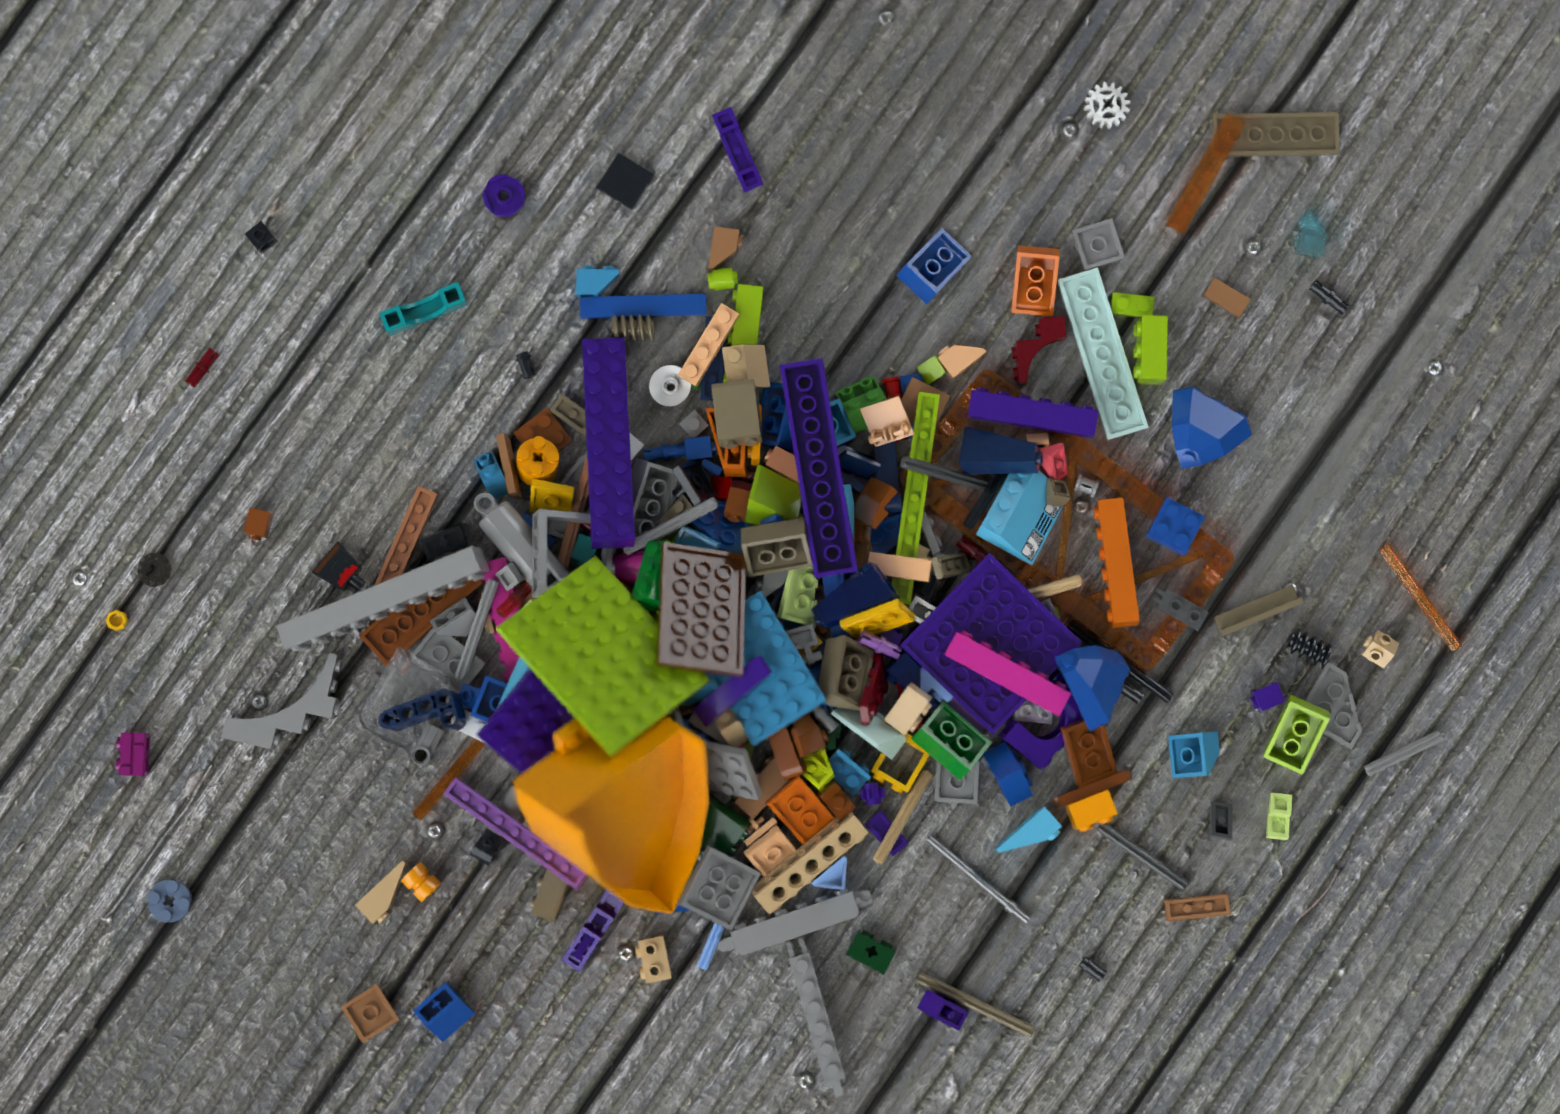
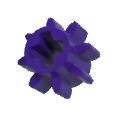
[860,782,886,805]

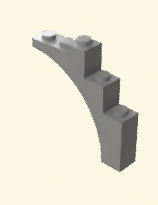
[221,653,342,750]

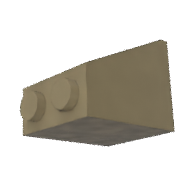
[711,379,762,449]

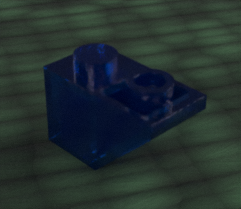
[885,652,920,694]

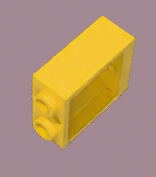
[870,733,929,794]

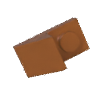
[815,779,856,821]

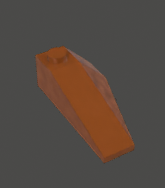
[791,713,829,757]

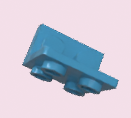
[829,749,871,797]

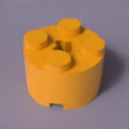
[516,436,559,485]

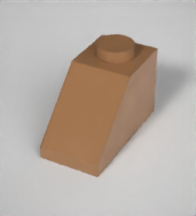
[708,226,743,272]

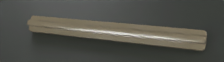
[917,972,1035,1037]

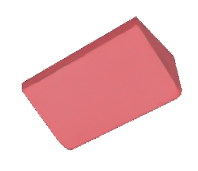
[1039,443,1068,480]

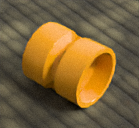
[401,862,441,903]

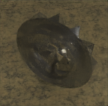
[137,553,172,587]

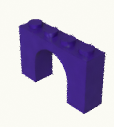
[998,671,1083,770]

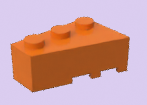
[705,408,748,477]

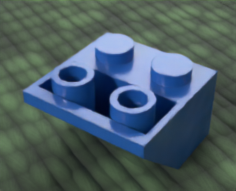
[413,981,476,1042]

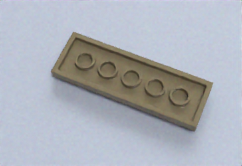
[1212,112,1340,157]

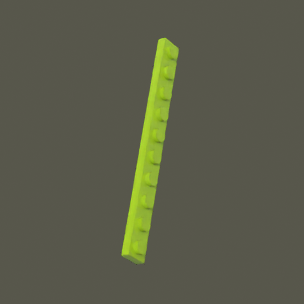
[889,392,940,605]

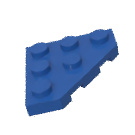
[689,498,749,554]

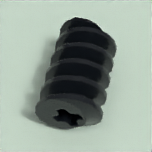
[1283,628,1332,669]

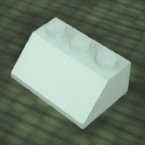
[831,707,907,760]

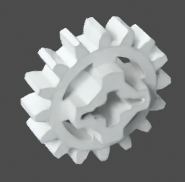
[1084,82,1130,129]

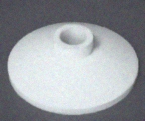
[649,365,691,407]

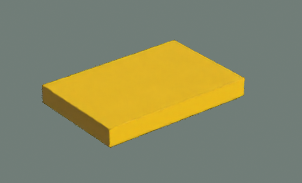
[839,599,916,641]

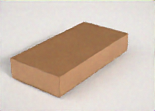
[1203,277,1250,318]

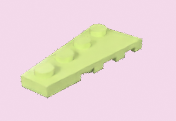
[777,567,818,628]

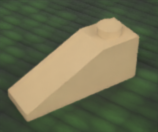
[355,860,408,924]

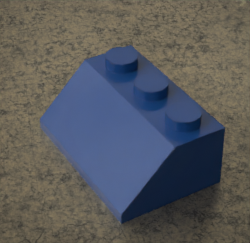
[759,382,794,452]

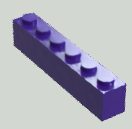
[967,388,1099,438]

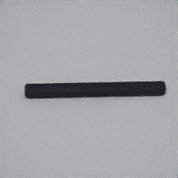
[1067,620,1174,703]

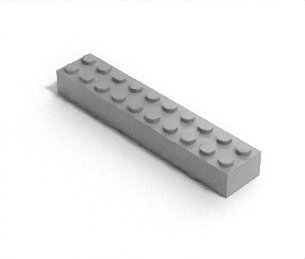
[276,546,490,652]

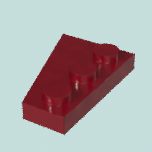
[859,654,889,725]

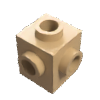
[1362,630,1399,669]

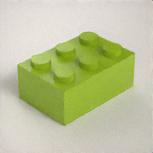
[1133,315,1168,385]
[1263,694,1330,775]

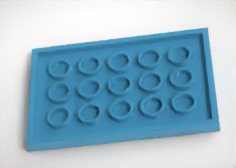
[713,591,827,746]

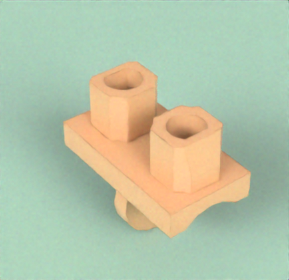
[744,816,780,847]

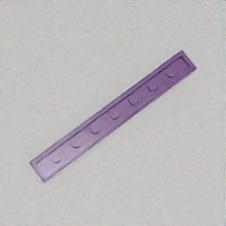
[444,777,588,890]

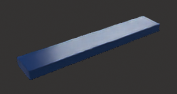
[580,294,707,319]

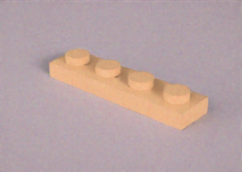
[678,303,740,387]

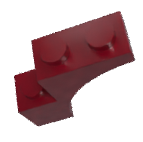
[1011,316,1066,386]

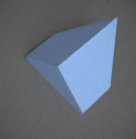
[812,856,847,890]

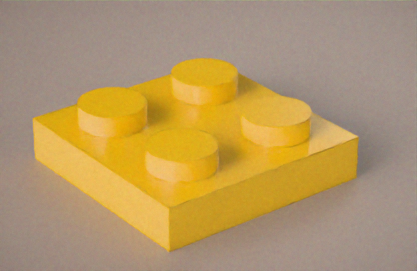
[529,479,575,513]

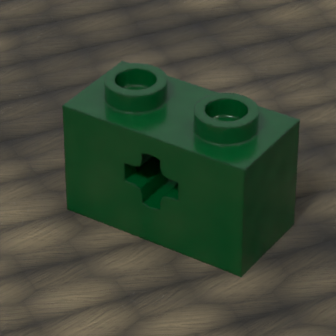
[845,930,896,975]

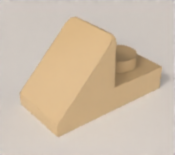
[715,709,749,747]

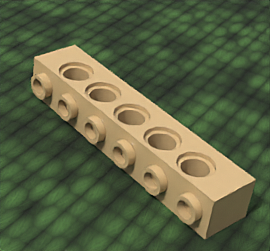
[751,812,868,915]

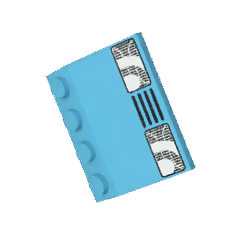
[976,471,1063,565]

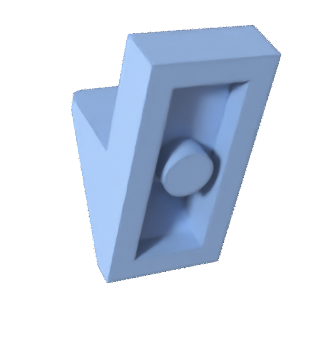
[918,667,953,703]

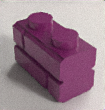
[116,733,150,776]

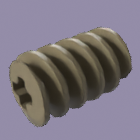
[612,315,655,341]

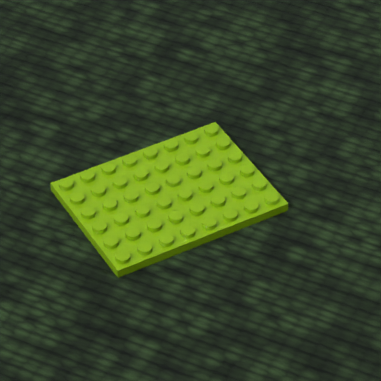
[496,556,710,757]

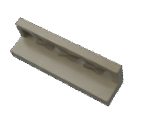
[1213,585,1304,637]

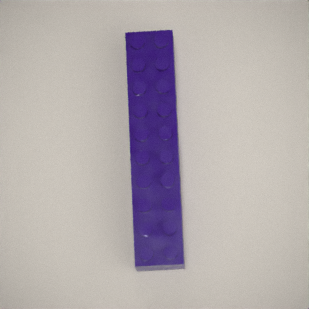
[582,338,635,549]
[780,358,858,578]

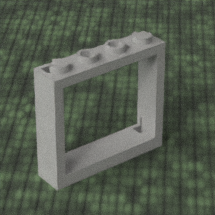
[532,509,615,598]

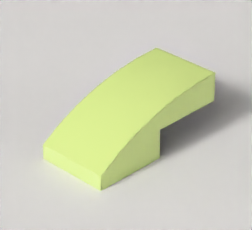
[1266,792,1292,840]

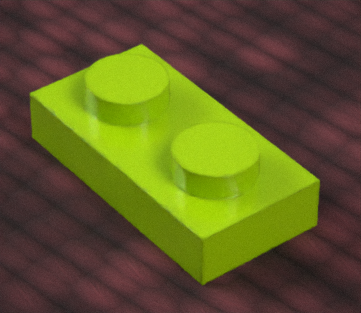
[1110,292,1154,318]

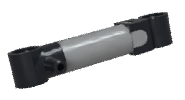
[470,773,522,866]

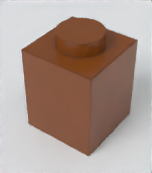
[724,487,751,522]
[243,507,274,541]

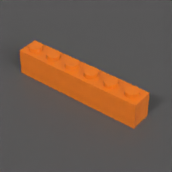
[1093,498,1140,628]

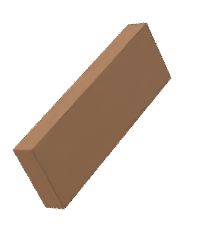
[496,433,522,499]
[1164,893,1231,921]

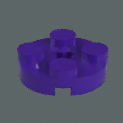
[483,174,525,217]

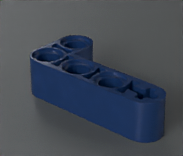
[873,441,902,514]
[378,689,467,732]

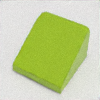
[917,355,946,385]

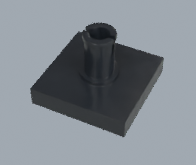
[672,460,718,506]

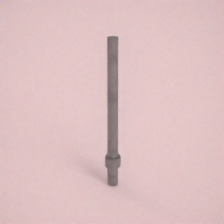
[927,835,1030,924]

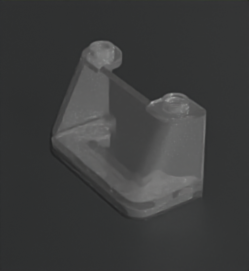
[359,647,451,751]

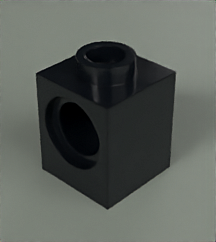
[245,221,278,254]

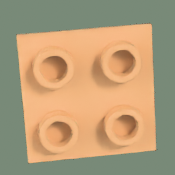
[860,396,914,447]

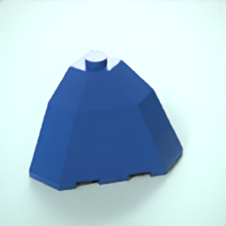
[1172,386,1252,469]
[1055,645,1130,731]

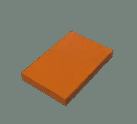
[765,776,835,845]

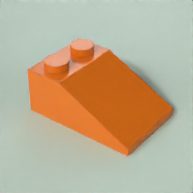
[1011,245,1060,317]

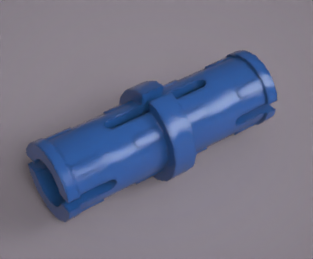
[643,443,687,462]

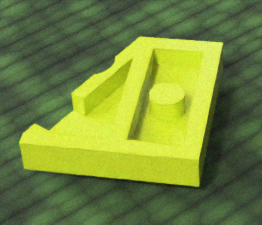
[802,748,835,792]

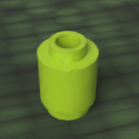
[707,267,738,291]

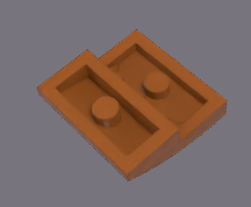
[854,477,897,529]

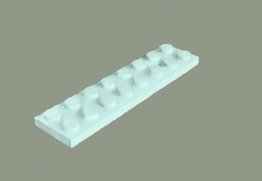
[1057,268,1148,441]

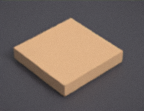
[743,825,797,877]

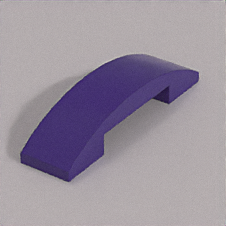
[712,107,764,193]

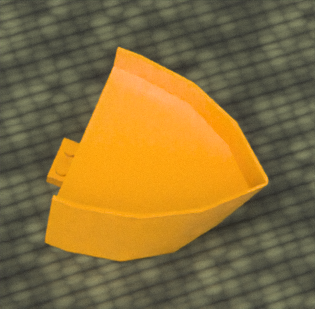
[514,716,709,914]

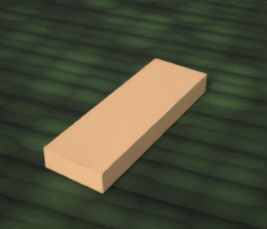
[866,552,933,582]

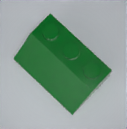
[631,541,669,610]
[911,701,992,780]

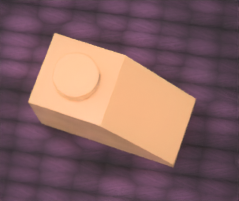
[938,345,986,380]

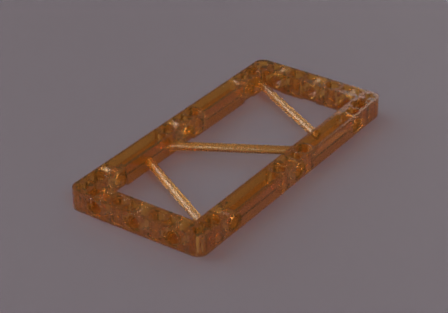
[900,369,1234,670]

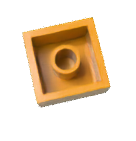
[1065,790,1118,832]

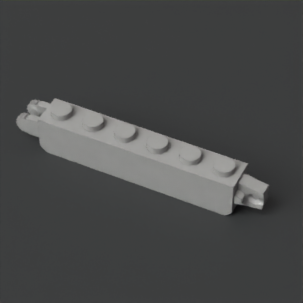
[717,888,873,955]
[785,936,846,1097]

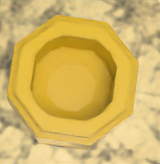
[106,610,129,631]

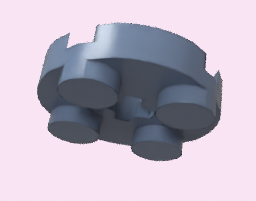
[147,880,192,922]

